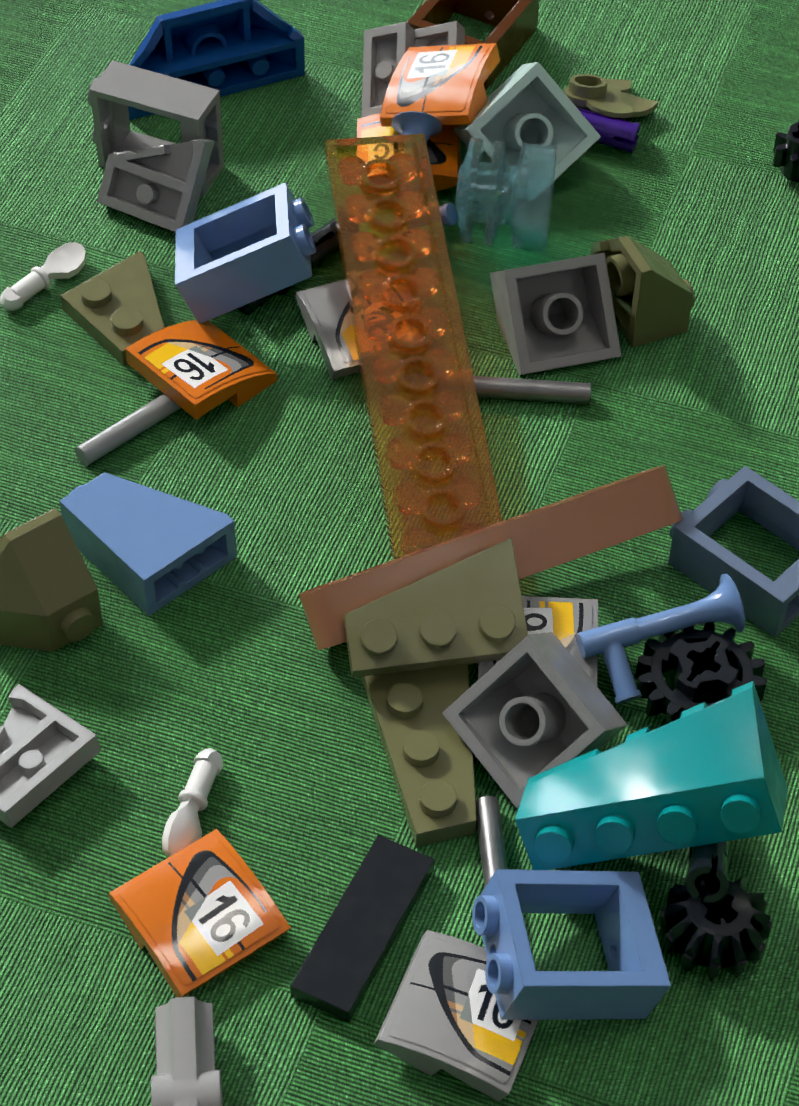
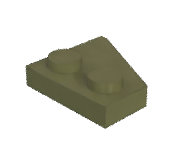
[60,251,164,366]

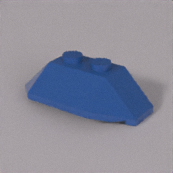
[128,0,305,120]

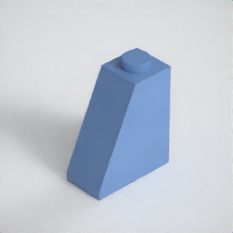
[59,472,237,616]

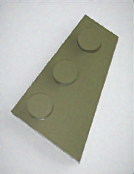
[344,538,528,678]

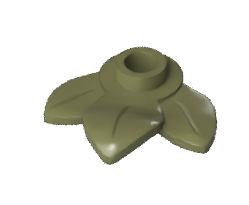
[564,74,658,118]

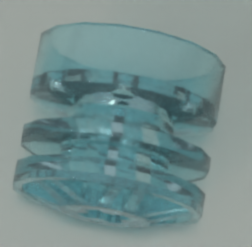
[455,138,557,252]

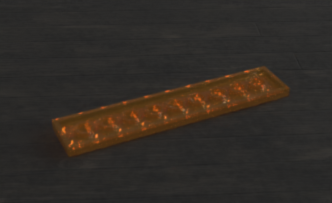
[324,134,502,560]

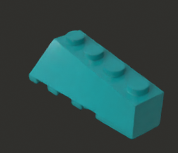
[515,681,788,870]

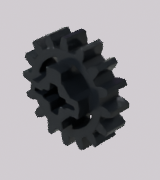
[635,622,767,725]

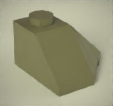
[590,236,695,348]
[0,508,103,652]

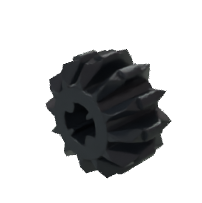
[659,875,772,982]

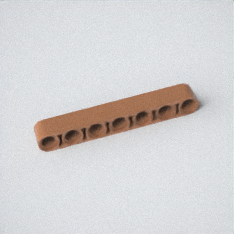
[299,465,683,650]

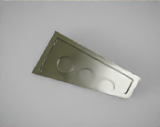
[361,664,476,847]

